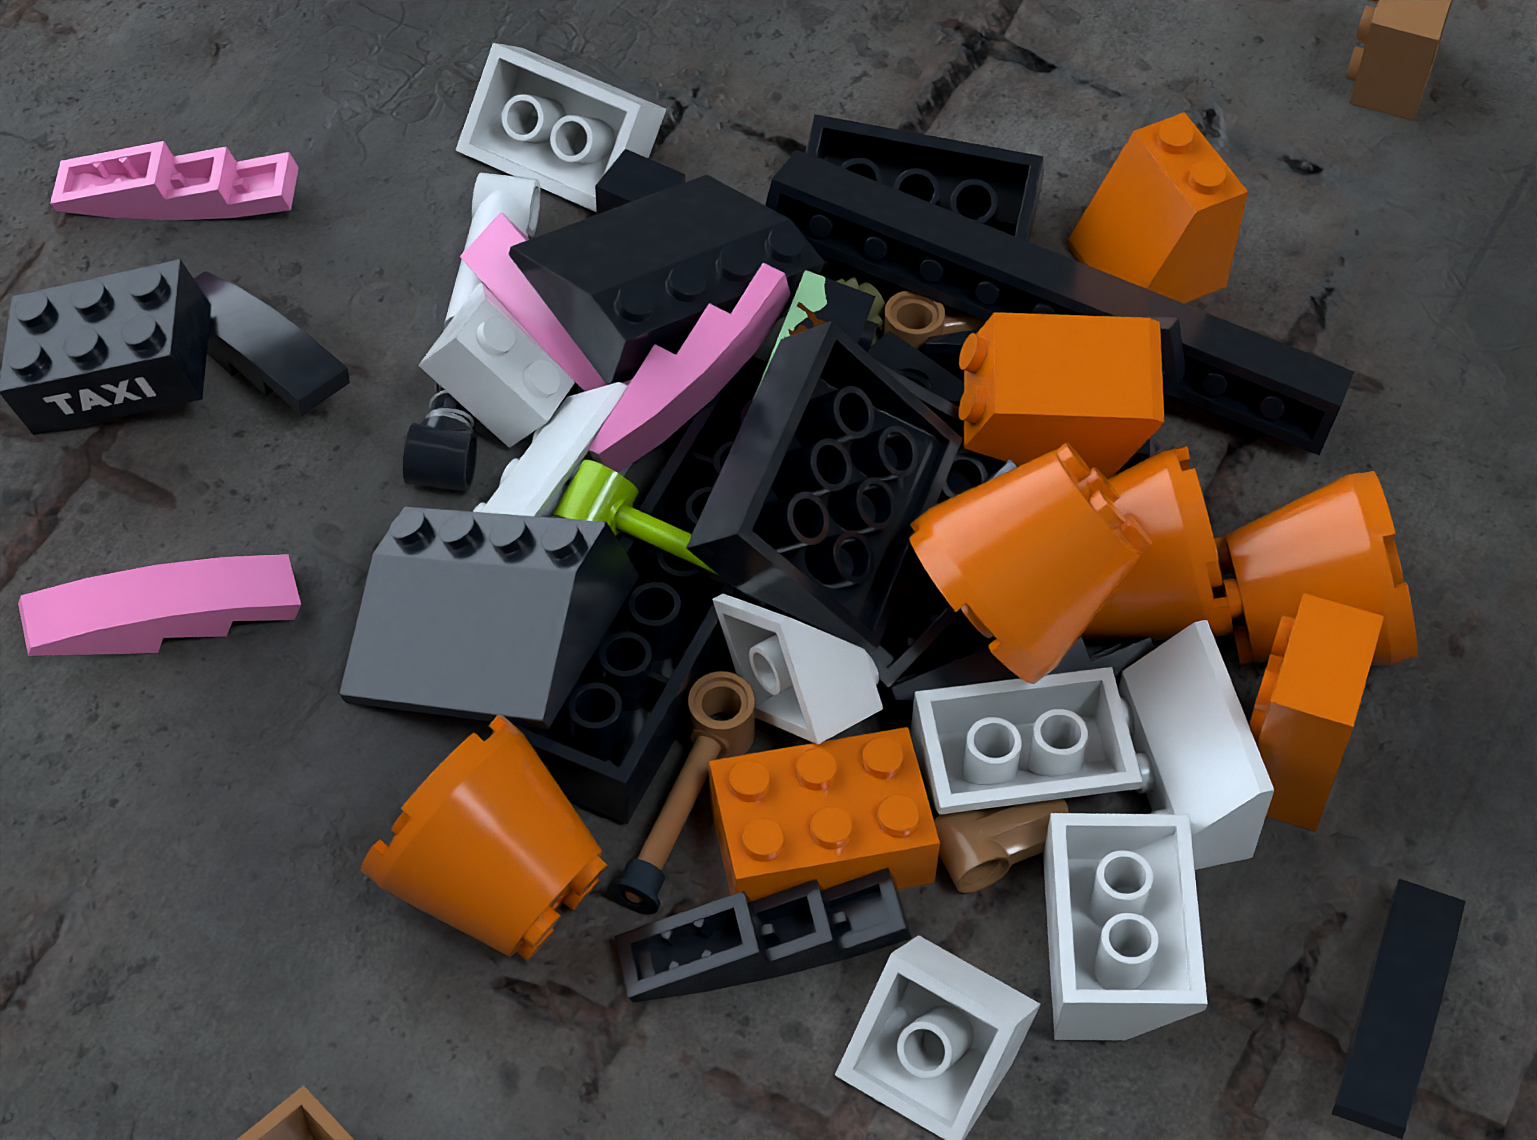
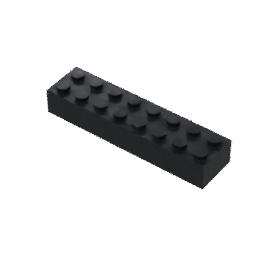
[514,356,768,824]

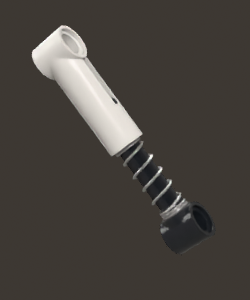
[403,173,540,492]

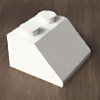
[418,282,575,448]
[712,594,883,744]
[835,935,1041,1140]

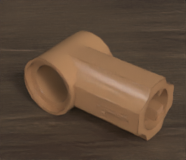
[934,799,1069,893]

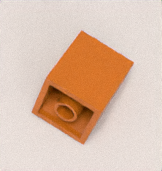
[1067,112,1248,304]
[959,312,1165,480]

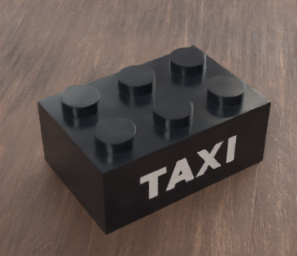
[0,259,212,435]

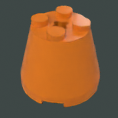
[909,442,1153,684]
[1080,445,1233,640]
[1214,471,1418,666]
[361,715,608,961]

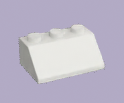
[456,43,666,212]
[473,382,633,518]
[1118,620,1274,870]
[910,667,1143,815]
[1043,813,1208,1040]

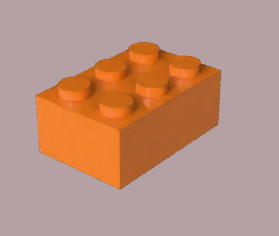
[1249,592,1384,832]
[709,727,940,901]

